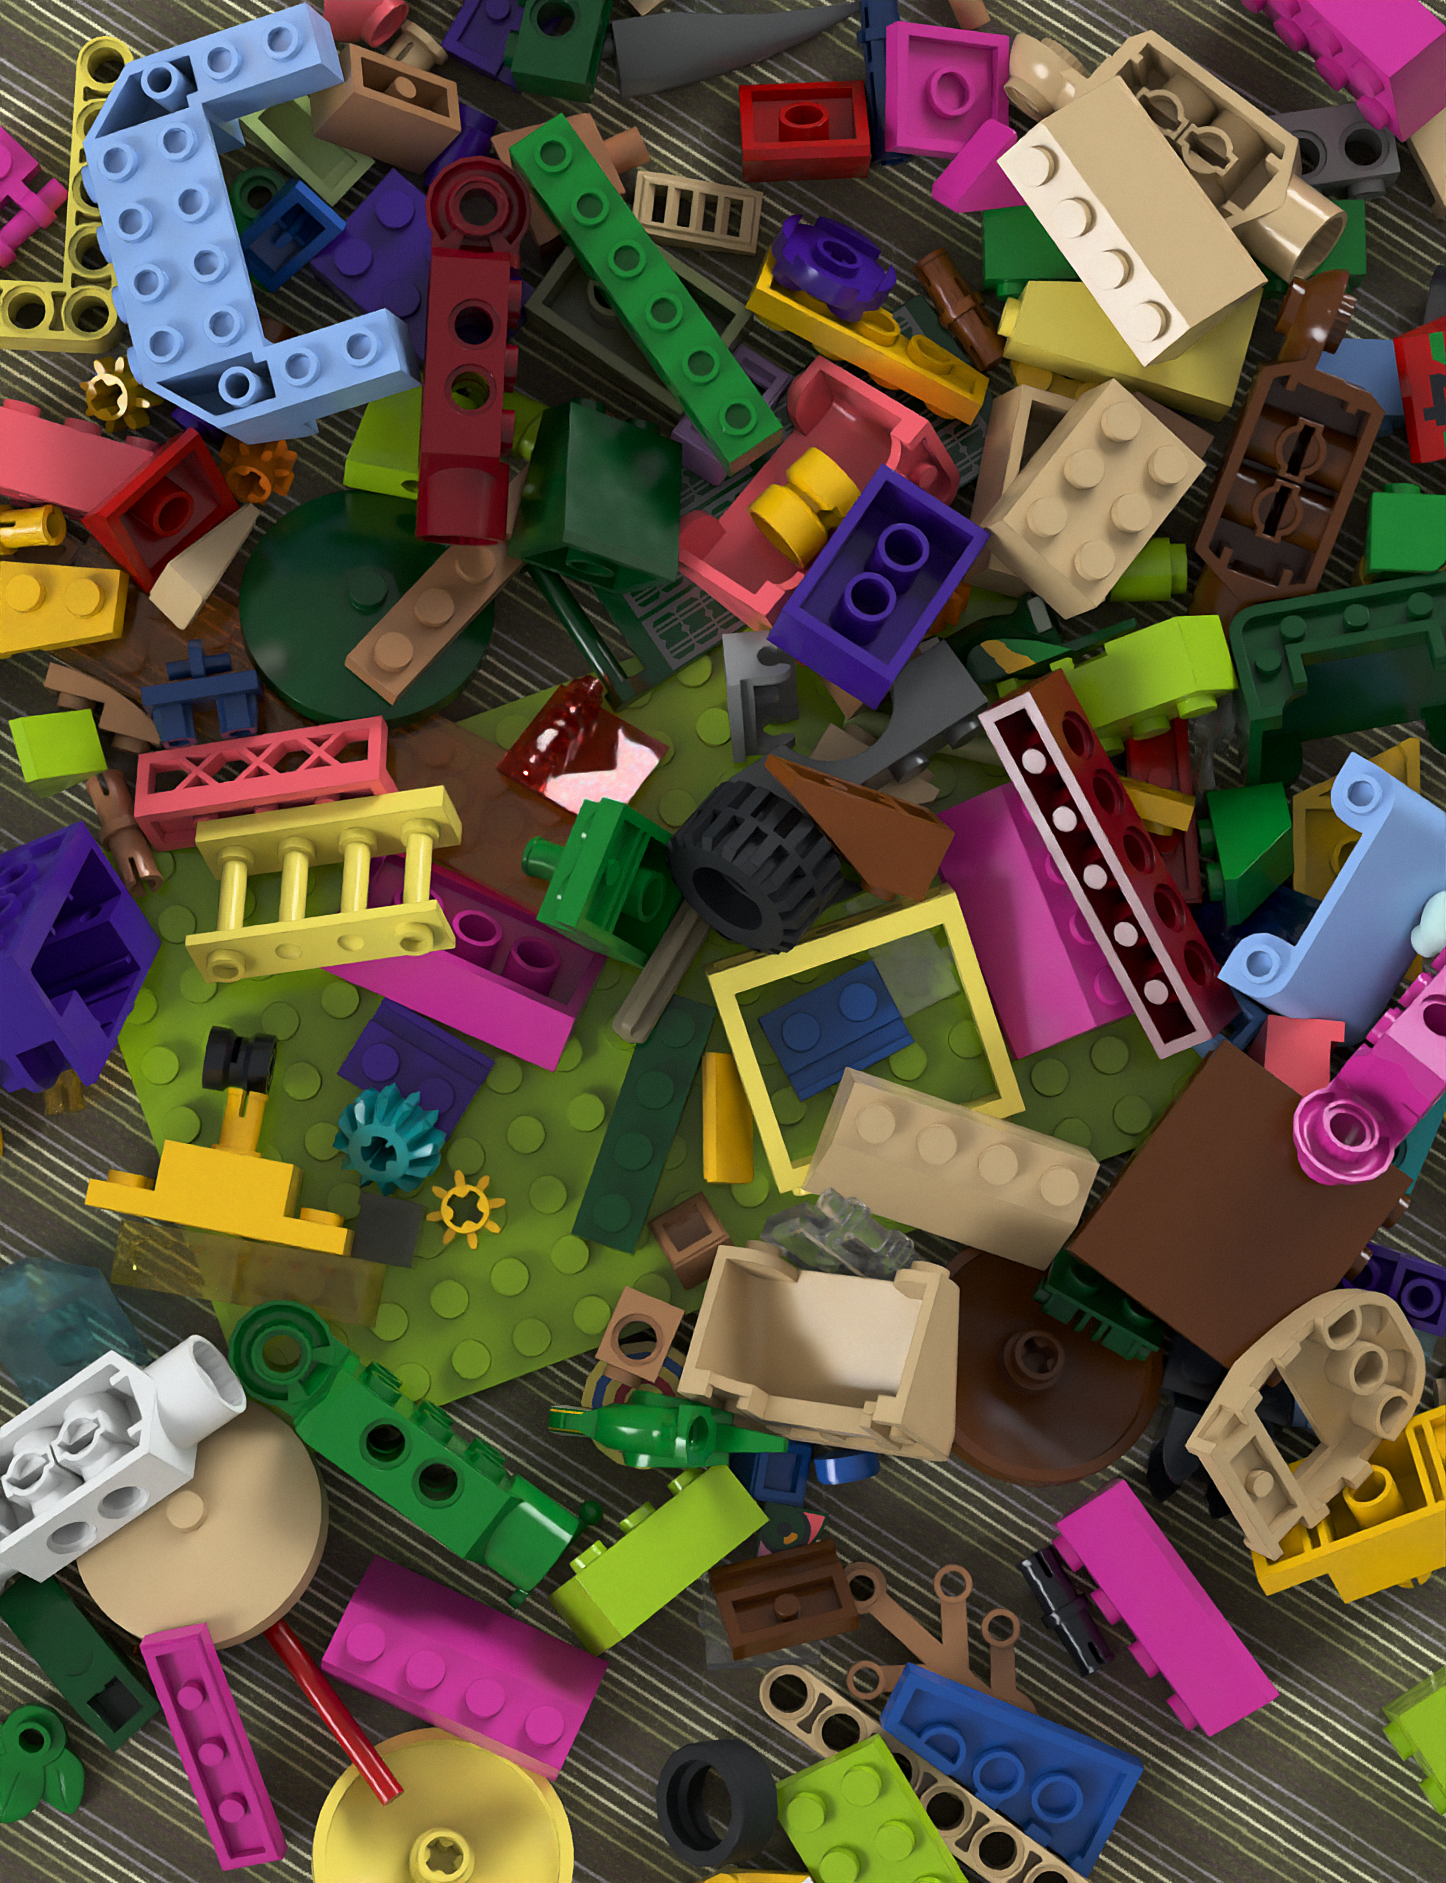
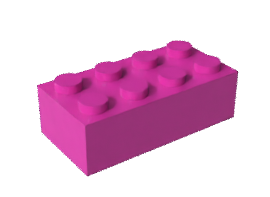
[1240,0,1446,143]

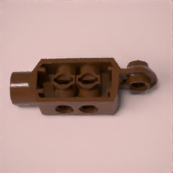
[1185,269,1385,645]

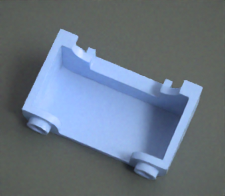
[1217,752,1446,1047]

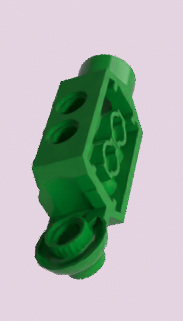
[228,1300,579,1593]

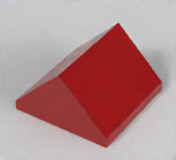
[739,80,870,183]
[80,427,240,594]

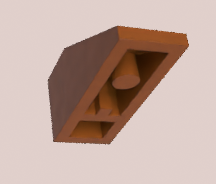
[764,754,955,902]

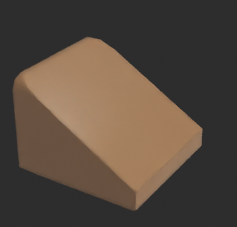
[646,1191,735,1290]

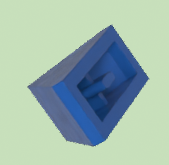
[238,177,347,294]

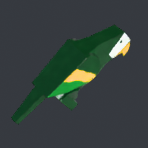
[918,592,1140,696]

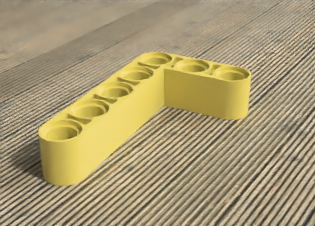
[0,36,134,354]

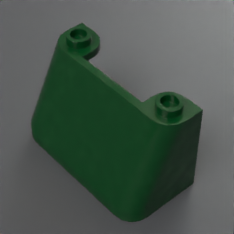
[1229,571,1446,789]

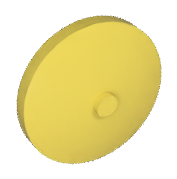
[311,1727,574,1883]

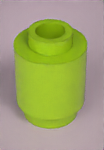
[1108,537,1187,602]

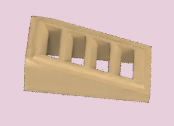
[632,171,763,256]
[149,503,260,630]

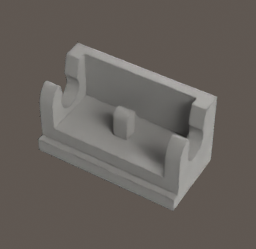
[722,630,799,763]

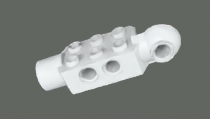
[0,1335,246,1592]

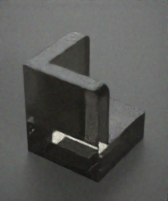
[351,1192,428,1270]

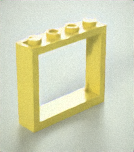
[703,883,1026,1196]

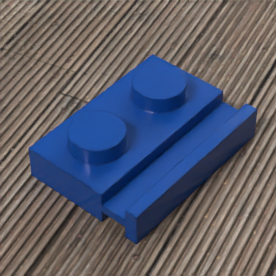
[758,960,915,1103]

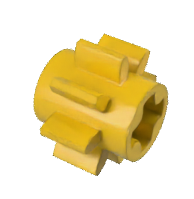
[80,355,164,434]
[426,1170,507,1250]

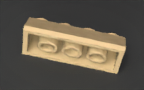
[997,75,1268,367]
[802,1067,1100,1271]

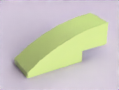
[239,95,375,208]

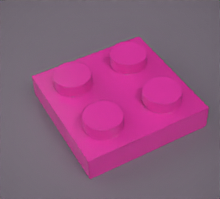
[885,21,1009,159]

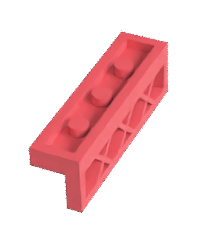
[134,715,399,852]

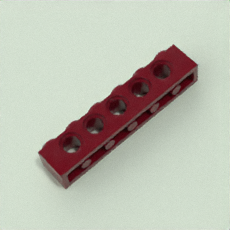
[977,668,1242,1060]

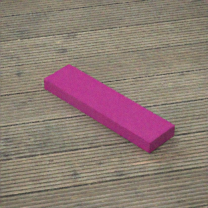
[139,1622,288,1871]

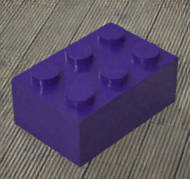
[309,168,535,395]
[766,463,991,711]

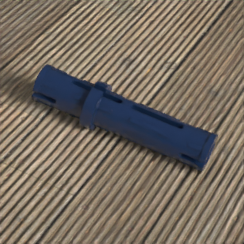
[856,0,912,166]

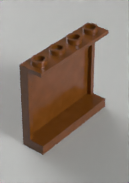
[1062,1039,1414,1391]

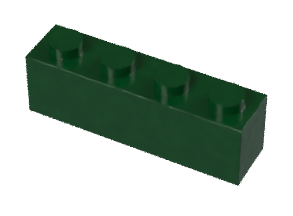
[571,994,718,1257]

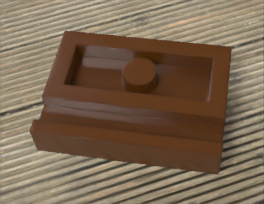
[708,1538,859,1661]

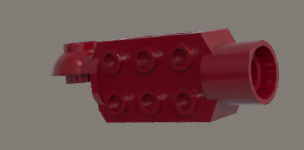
[415,156,532,546]

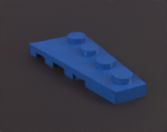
[879,1662,1144,1878]

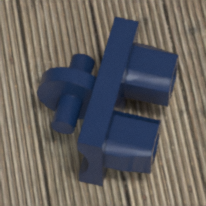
[141,638,266,749]

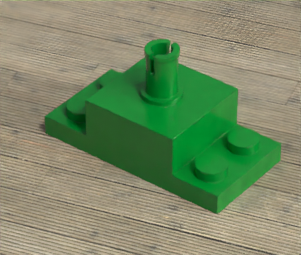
[521,796,685,987]

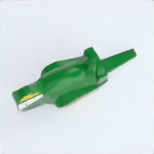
[547,1390,789,1468]

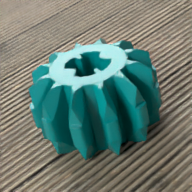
[332,1083,447,1197]

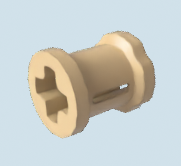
[384,20,448,72]

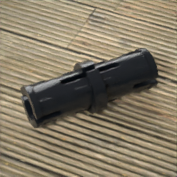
[1015,1545,1116,1678]

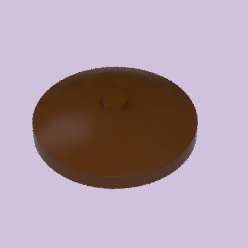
[944,1246,1163,1488]

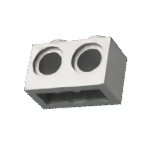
[1268,103,1401,201]

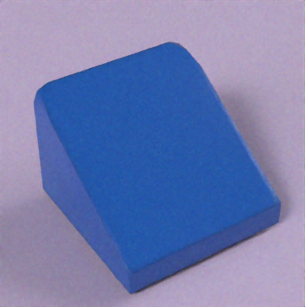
[729,1440,813,1507]

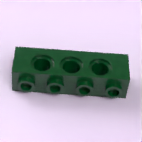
[504,0,614,104]

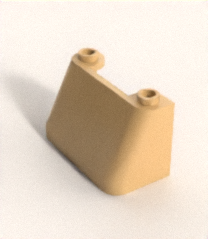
[677,1240,960,1462]

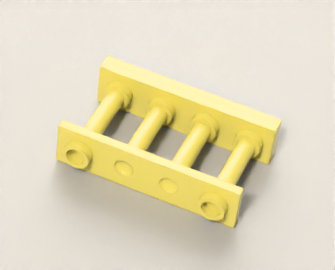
[185,785,462,984]

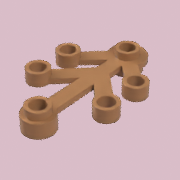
[843,1561,1037,1715]

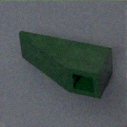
[0,1574,163,1752]

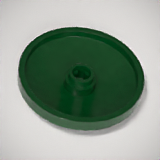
[239,489,495,730]

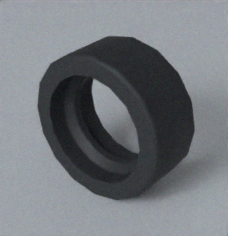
[656,1739,778,1867]

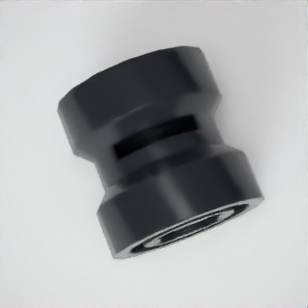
[202,1026,278,1096]

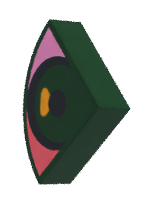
[753,1501,829,1558]

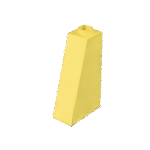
[997,281,1264,422]

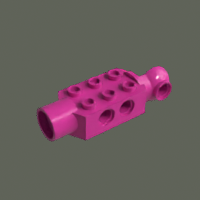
[1293,947,1446,1186]

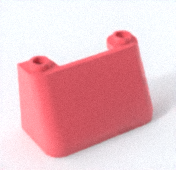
[678,355,960,666]

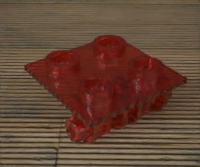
[495,675,670,818]

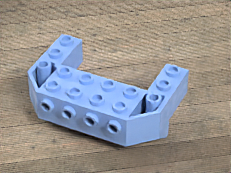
[81,2,423,445]

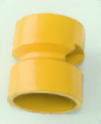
[746,447,861,568]

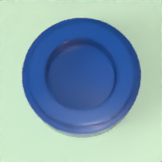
[813,1448,881,1484]

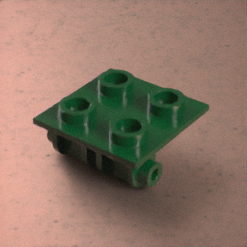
[1031,1217,1166,1362]

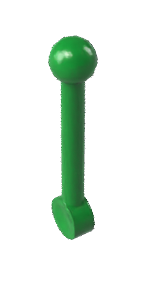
[506,1500,604,1610]

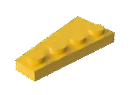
[745,238,989,426]
[0,561,129,659]

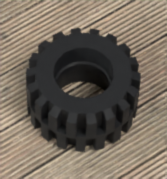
[665,780,844,955]

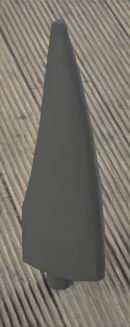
[601,1,860,100]

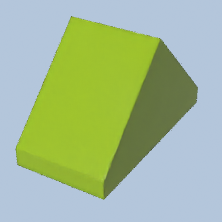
[8,709,108,799]

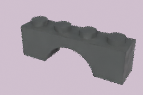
[729,639,988,816]

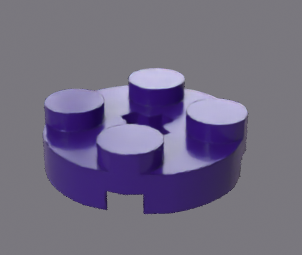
[771,214,896,322]

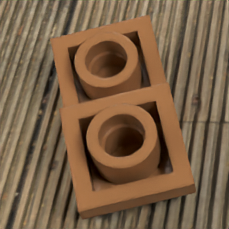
[44,662,167,756]

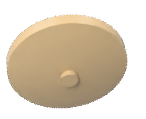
[76,1399,329,1650]

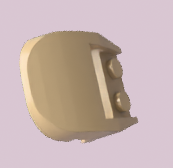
[1185,1288,1426,1561]

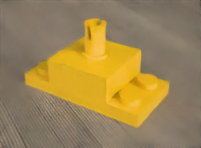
[85,1087,357,1258]
[1250,1404,1446,1604]

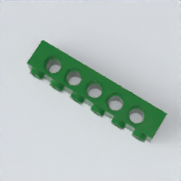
[509,112,783,477]

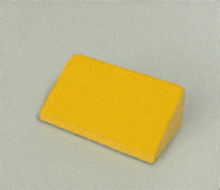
[702,1052,754,1185]

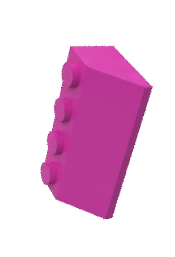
[936,782,1136,1062]
[320,853,609,1072]
[1051,1477,1280,1737]
[320,1555,609,1782]

